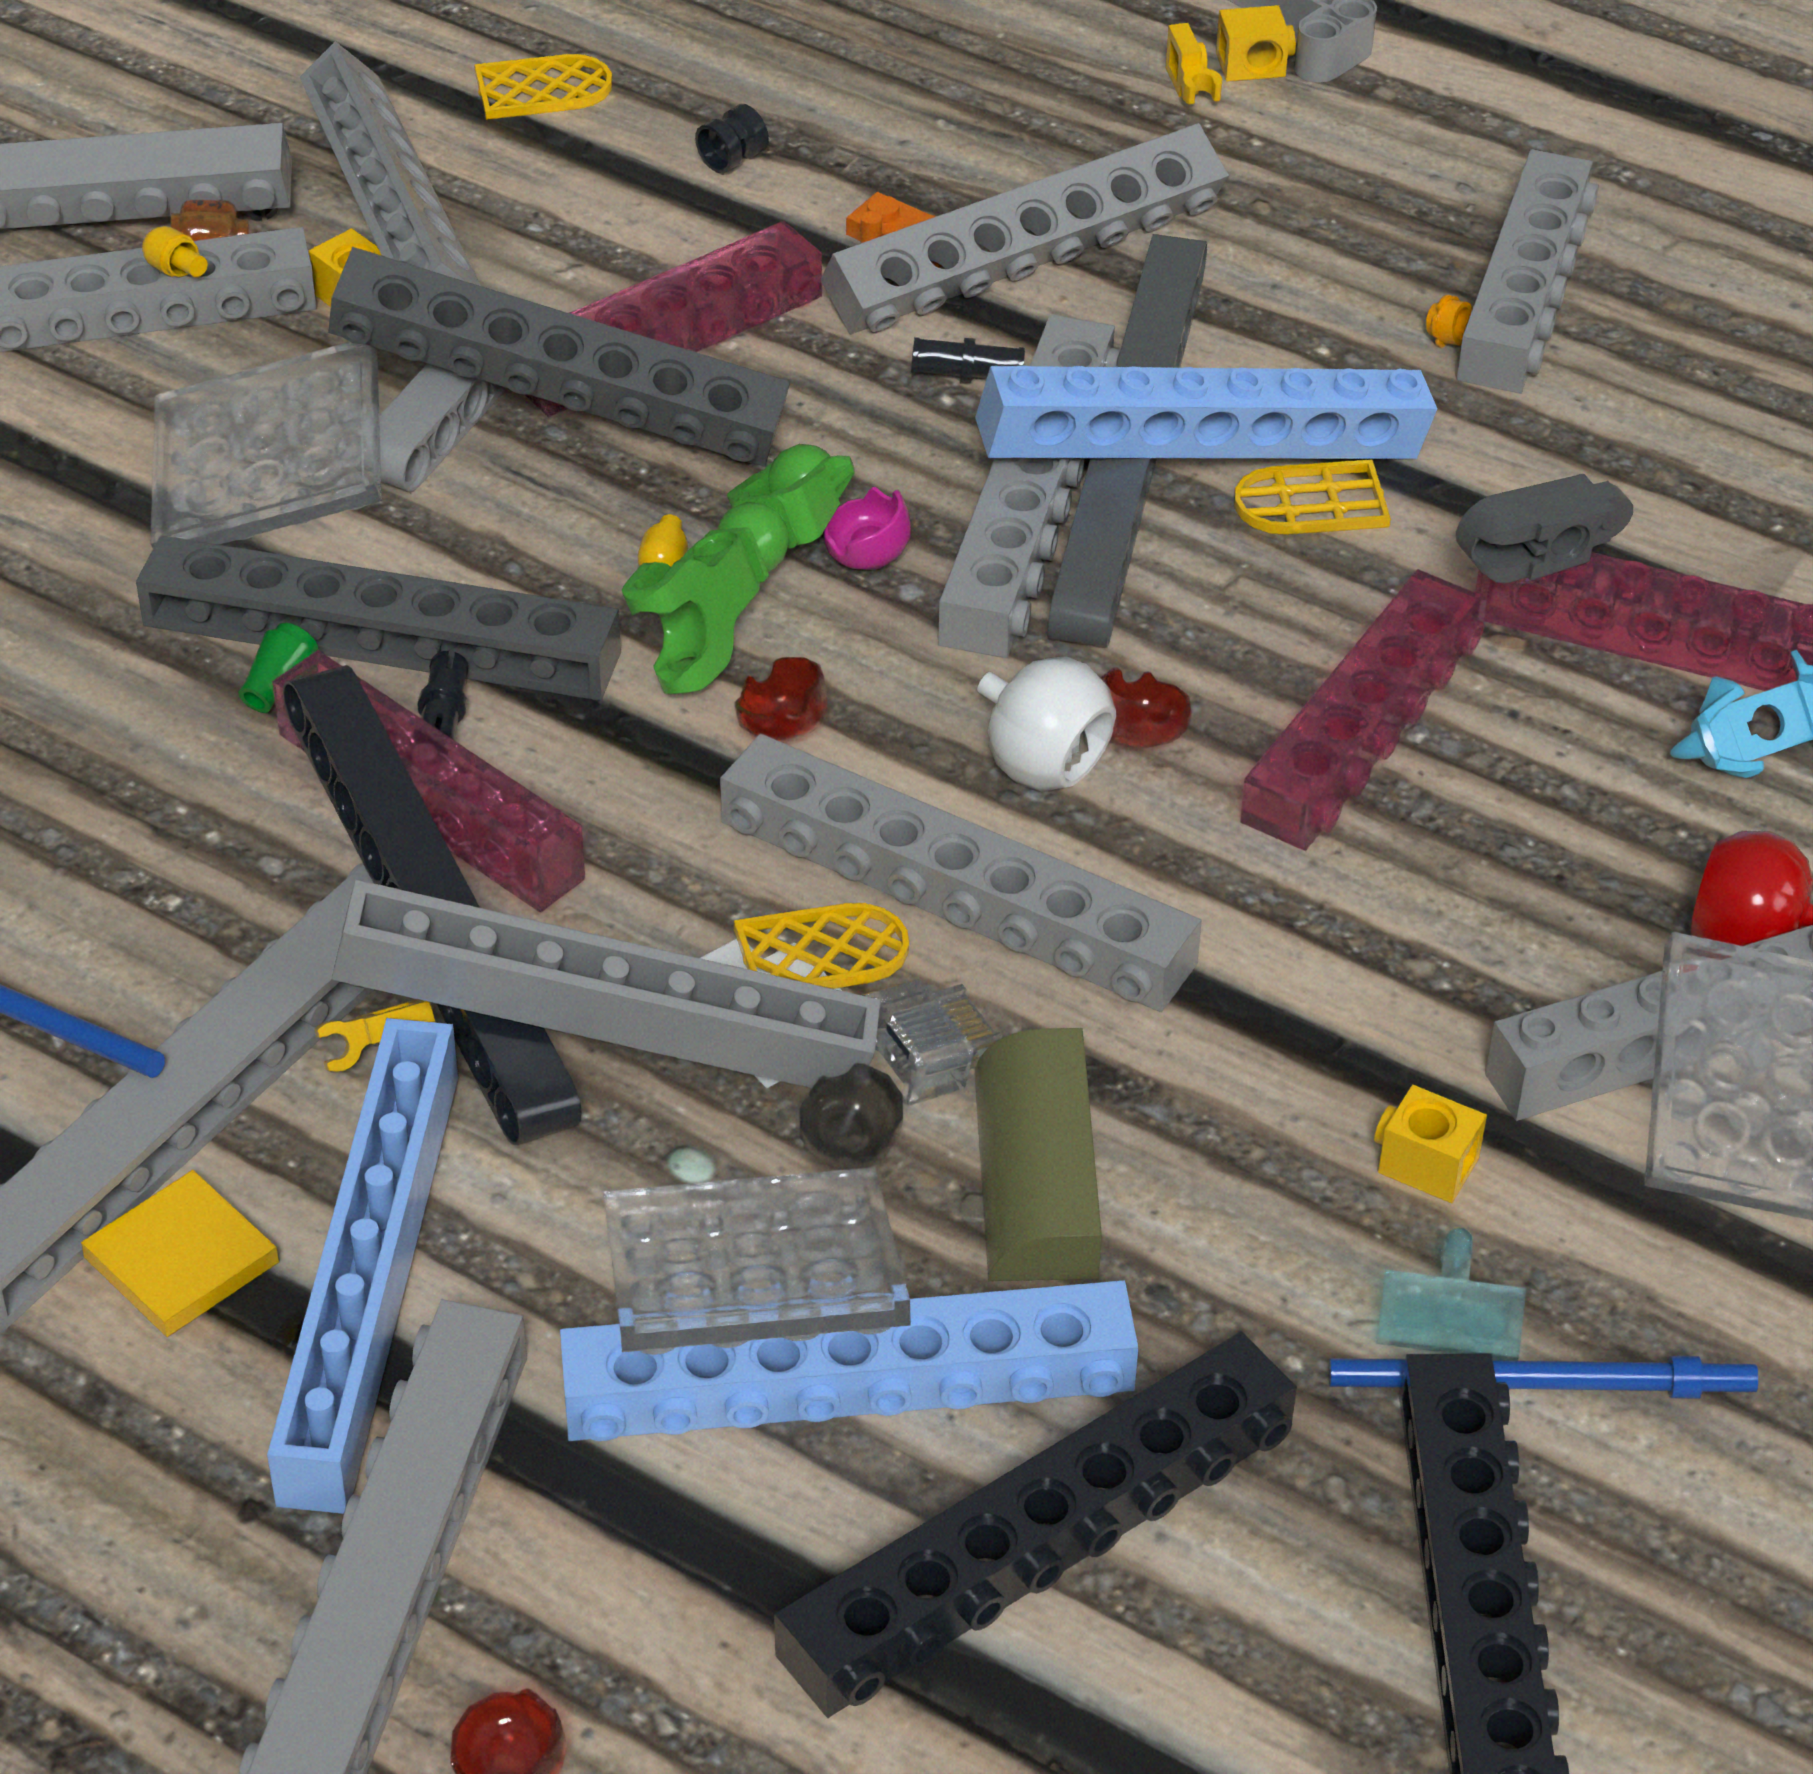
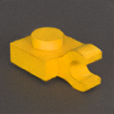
[1165,23,1222,105]
[314,999,436,1072]

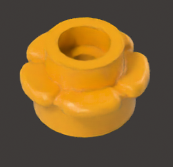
[1426,295,1473,348]

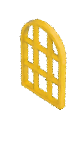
[1234,459,1391,535]

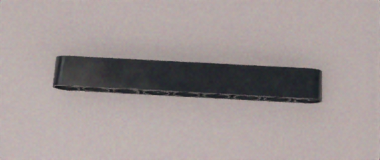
[283,665,582,1145]

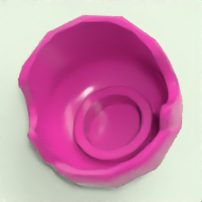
[823,487,911,570]

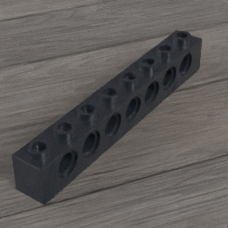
[774,1331,1297,1719]
[1399,1353,1569,1774]

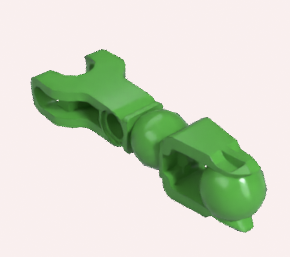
[622,443,855,694]

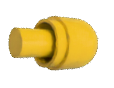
[142,226,208,277]
[638,514,688,567]

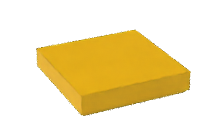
[81,1170,279,1337]

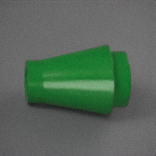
[238,623,319,713]

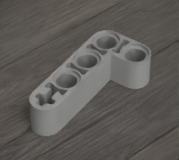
[1228,0,1377,83]

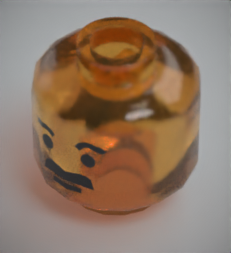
[171,200,249,241]

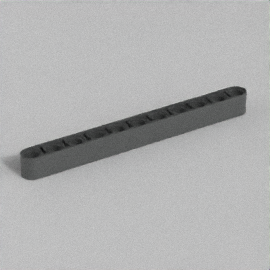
[1048,234,1207,647]

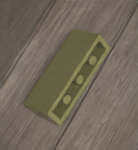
[974,1028,1102,1282]

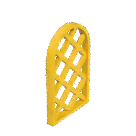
[474,54,612,120]
[734,903,909,989]

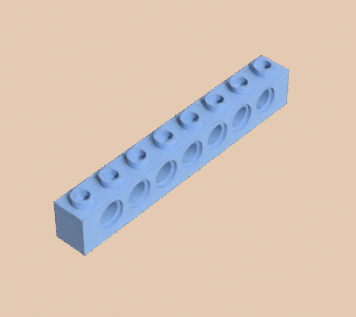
[975,365,1437,459]
[560,1280,1138,1441]

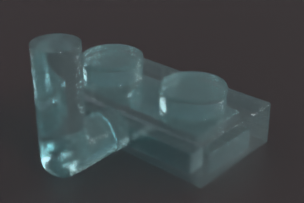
[1376,1227,1526,1361]

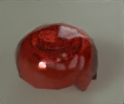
[734,657,828,744]
[1100,667,1192,748]
[450,1688,567,1774]

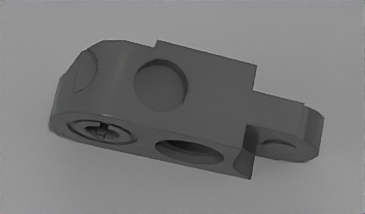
[1456,474,1633,583]

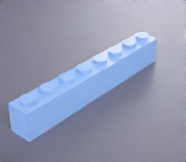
[267,1018,458,1514]

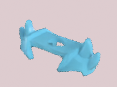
[1670,650,1813,778]

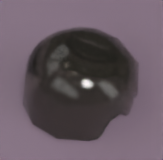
[799,1063,903,1171]

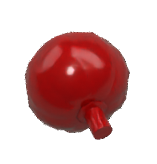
[1691,830,1813,957]

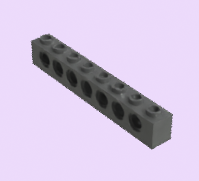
[328,247,791,467]
[136,535,621,701]

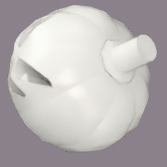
[977,656,1116,792]

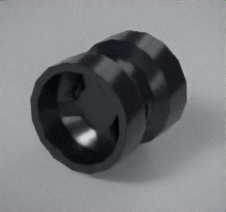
[695,104,769,174]

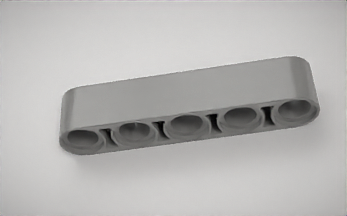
[354,363,507,492]

